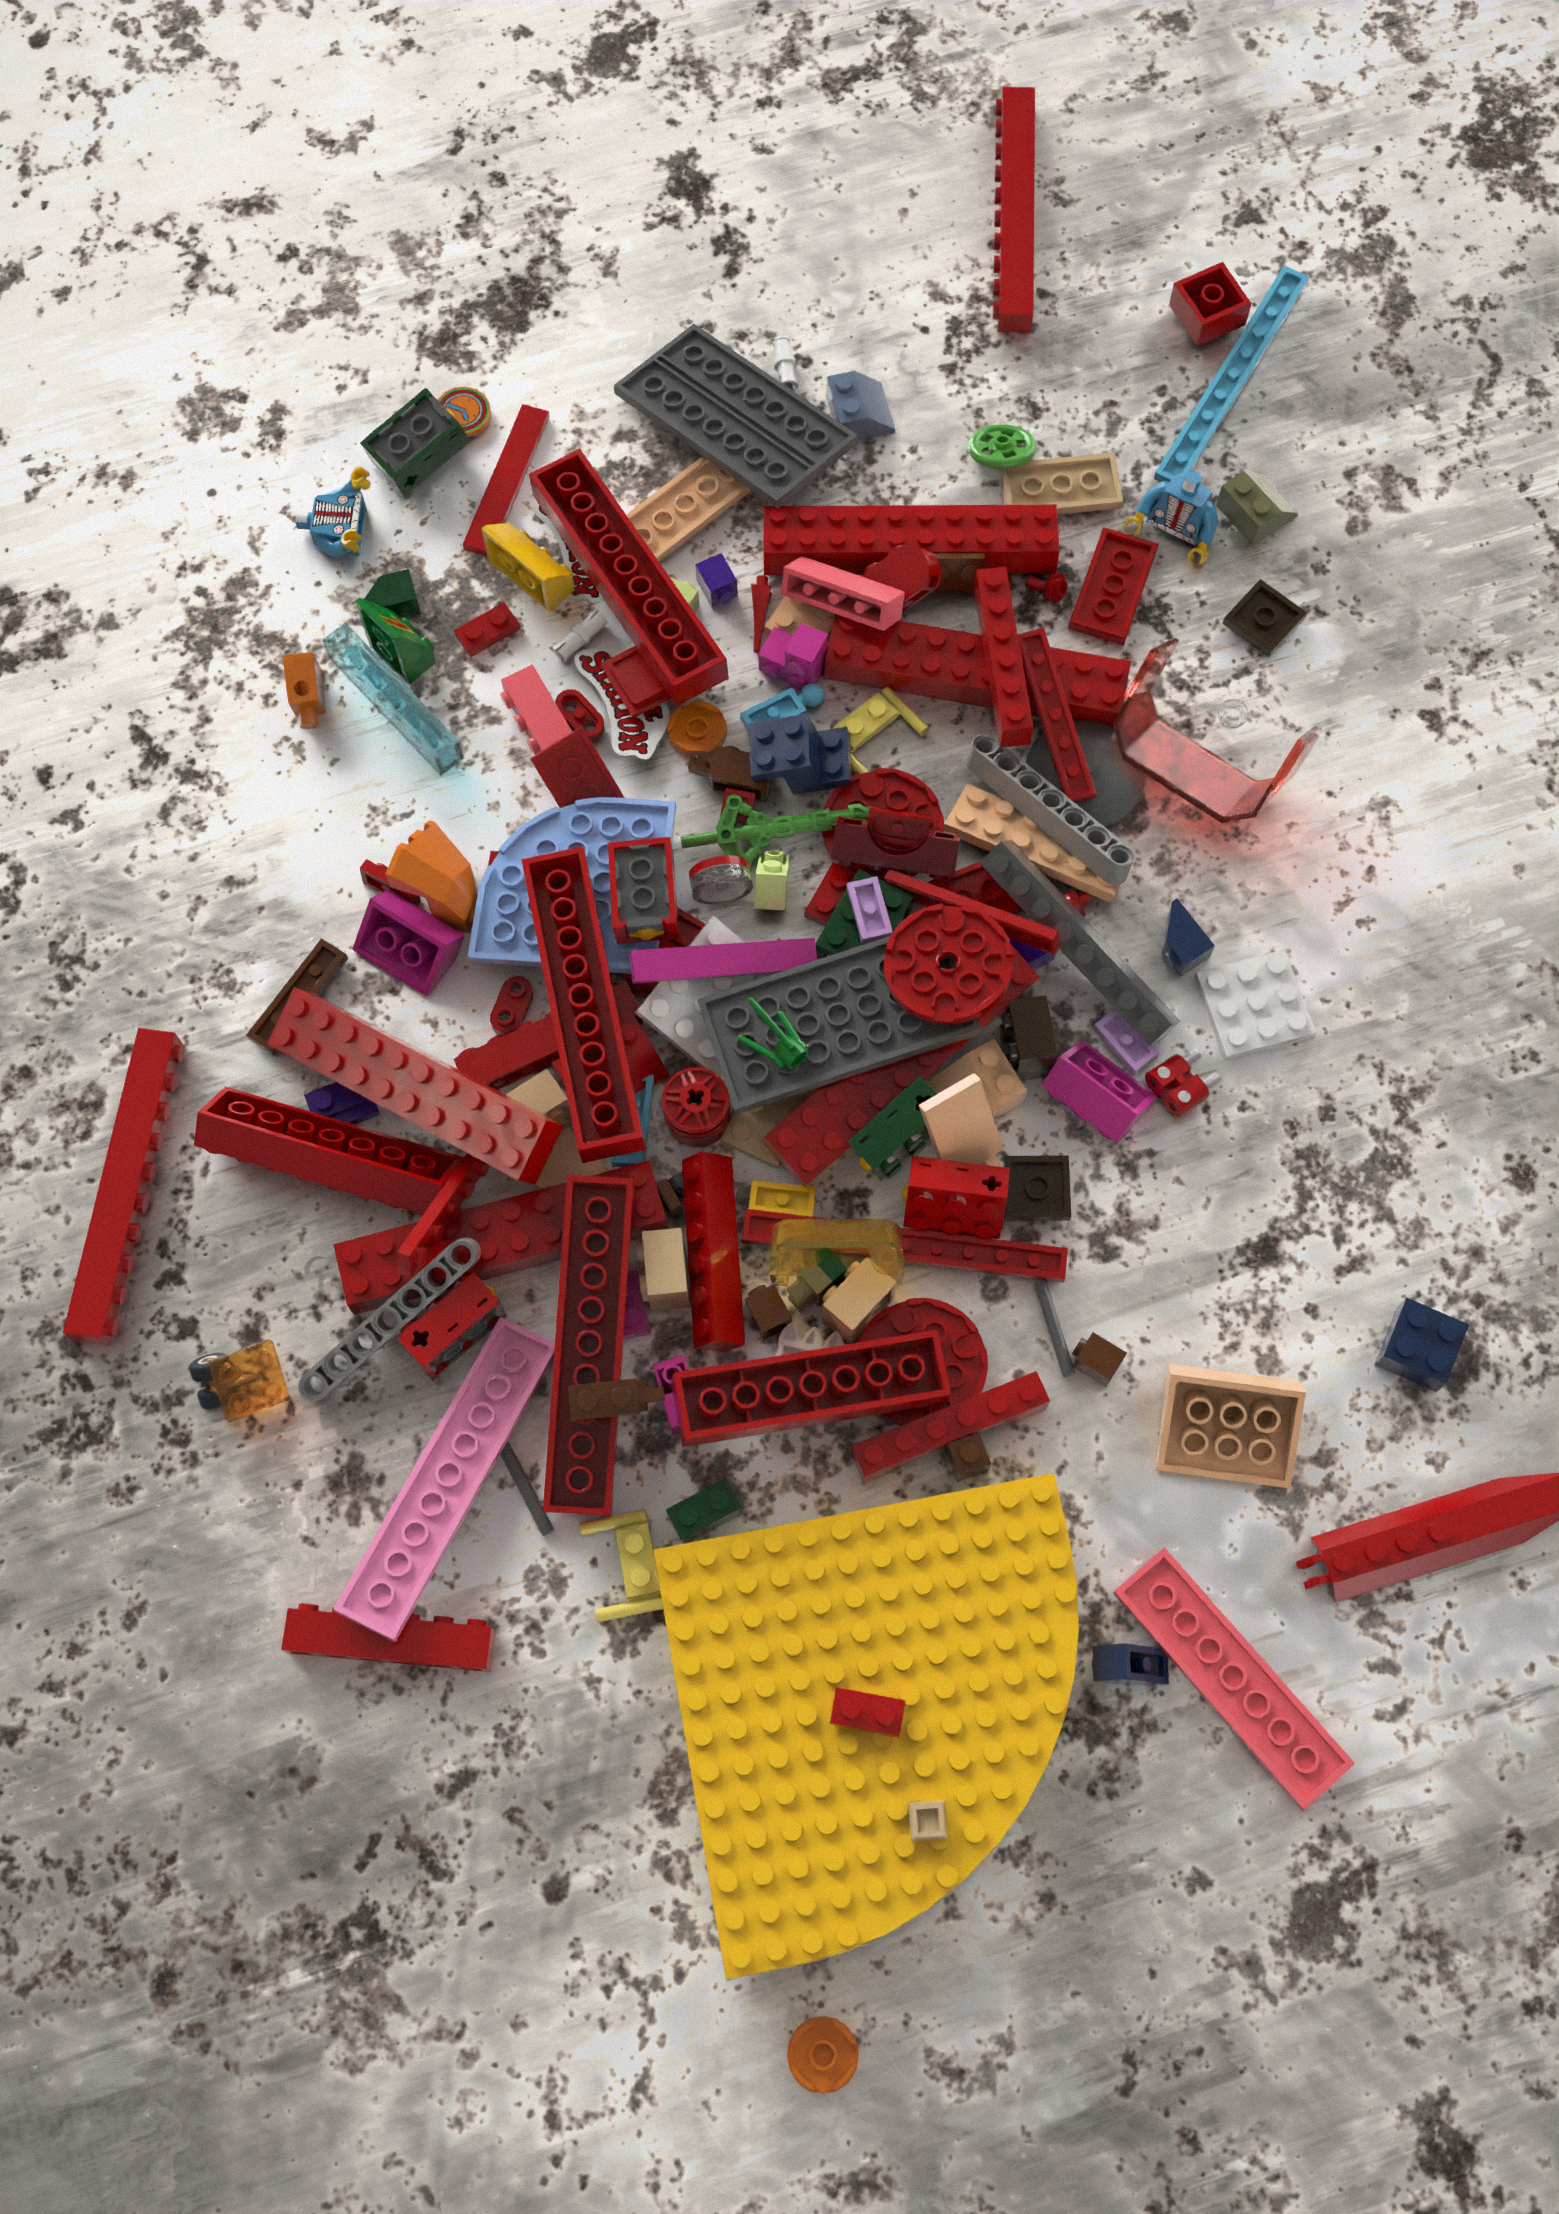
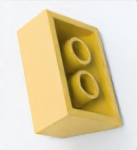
[481,523,575,613]

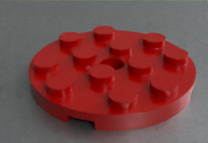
[822,768,944,881]
[884,904,1013,1024]
[859,1298,988,1426]

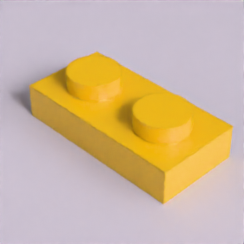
[749,1180,816,1217]

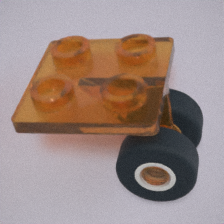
[189,1339,290,1423]

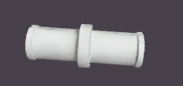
[772,335,798,391]
[553,609,608,663]

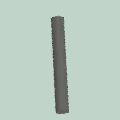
[1034,1280,1075,1377]
[500,1442,554,1536]

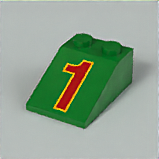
[355,597,436,685]

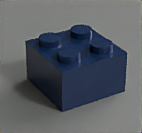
[1374,1297,1469,1392]

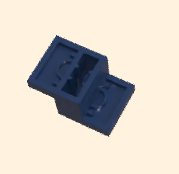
[749,713,852,795]

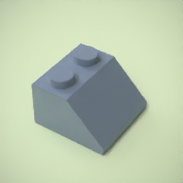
[826,371,895,440]

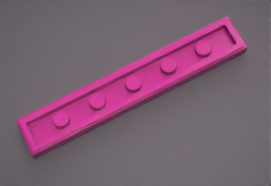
[629,938,817,984]

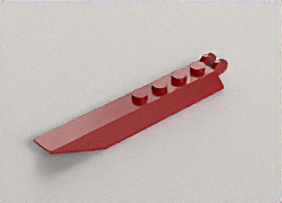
[1295,1473,1559,1603]

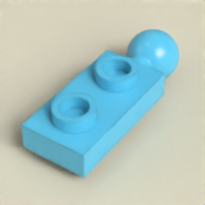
[740,683,824,734]

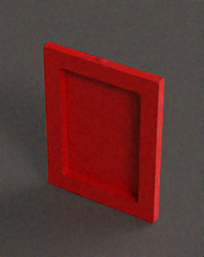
[600,646,671,718]

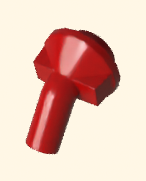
[1025,572,1068,603]
[1063,891,1096,917]

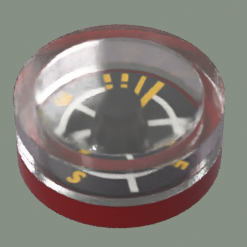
[689,855,753,905]

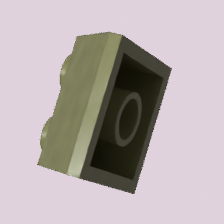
[1216,471,1298,546]

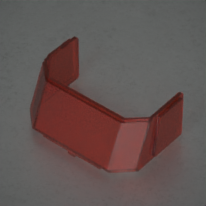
[1113,638,1319,823]

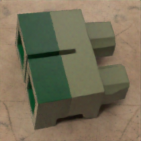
[787,1245,847,1313]

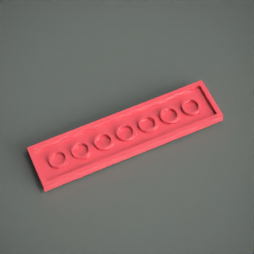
[1113,1547,1355,1811]

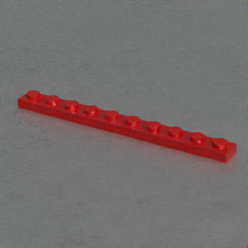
[741,1209,1068,1283]

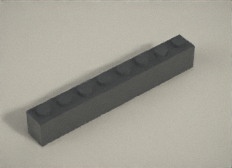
[980,840,1180,1046]

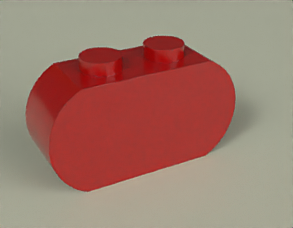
[861,545,941,613]

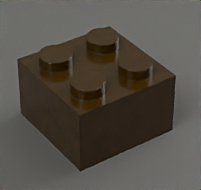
[999,995,1058,1081]

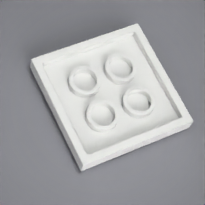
[1194,949,1316,1061]

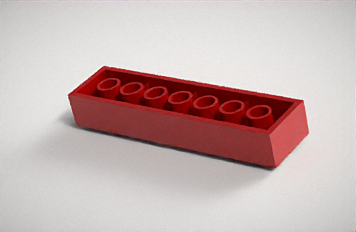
[194,1086,463,1216]
[671,1330,952,1448]

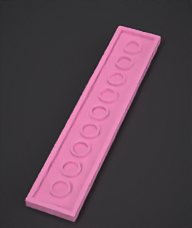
[333,1317,555,1643]

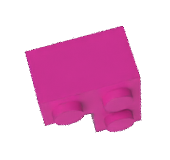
[758,623,828,690]

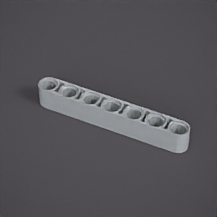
[966,734,1134,885]
[298,1237,481,1402]

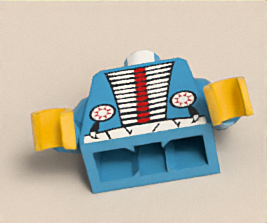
[295,467,371,558]
[1124,471,1219,566]

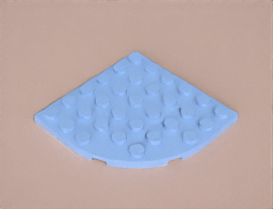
[468,797,676,974]

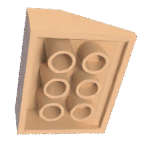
[1156,1364,1306,1489]

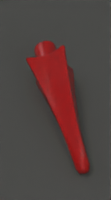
[751,575,772,653]

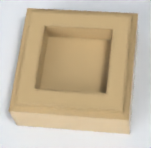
[908,1800,948,1841]

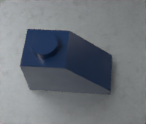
[1162,898,1215,977]
[1092,1643,1169,1685]

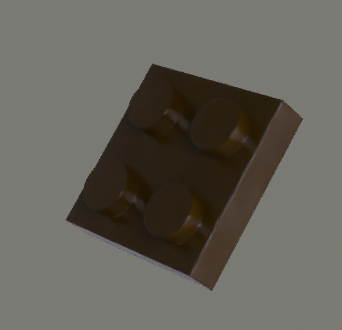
[1222,579,1307,658]
[1004,1155,1072,1221]

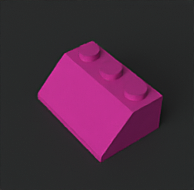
[352,889,465,996]
[1041,1040,1157,1143]

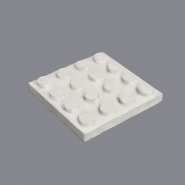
[634,916,776,1085]

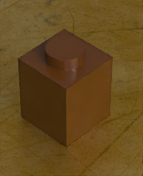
[745,1284,792,1340]
[1072,1332,1127,1387]
[946,1433,991,1482]

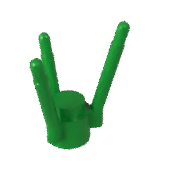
[738,997,809,1069]

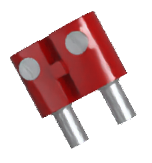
[1145,1049,1222,1117]

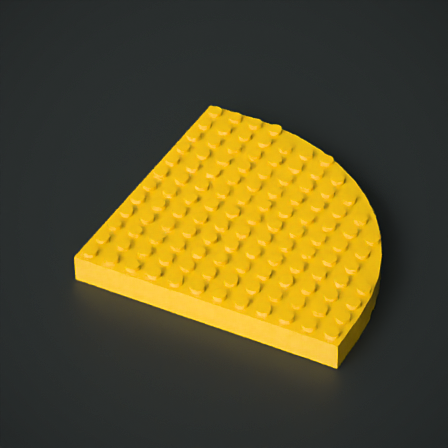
[653,1473,1079,1981]

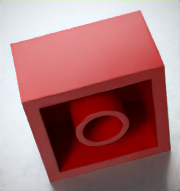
[1169,262,1252,347]

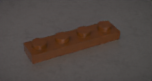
[246,938,348,1056]

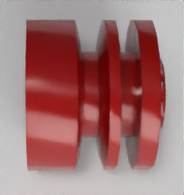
[662,1067,730,1148]

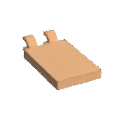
[919,1073,1004,1167]

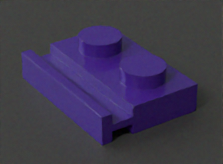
[304,1082,381,1125]

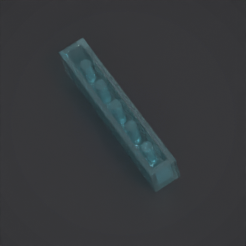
[322,622,464,776]

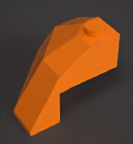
[385,820,478,934]

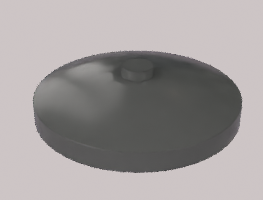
[1025,720,1145,830]

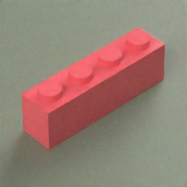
[781,556,905,631]
[500,664,572,755]

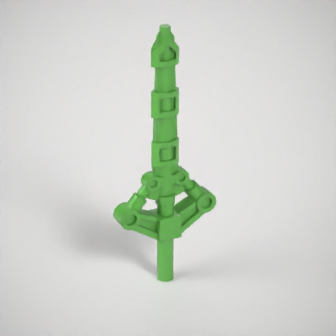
[680,795,872,869]

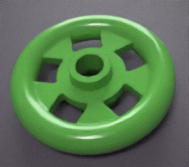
[968,424,1037,470]

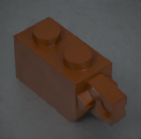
[688,746,773,803]
[568,1378,665,1422]

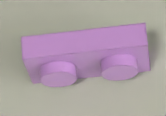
[847,876,893,944]
[1093,1009,1159,1075]

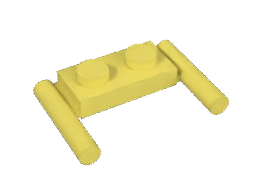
[833,687,929,775]
[579,1509,663,1623]

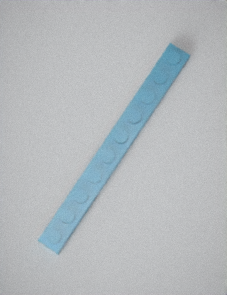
[1154,265,1309,482]

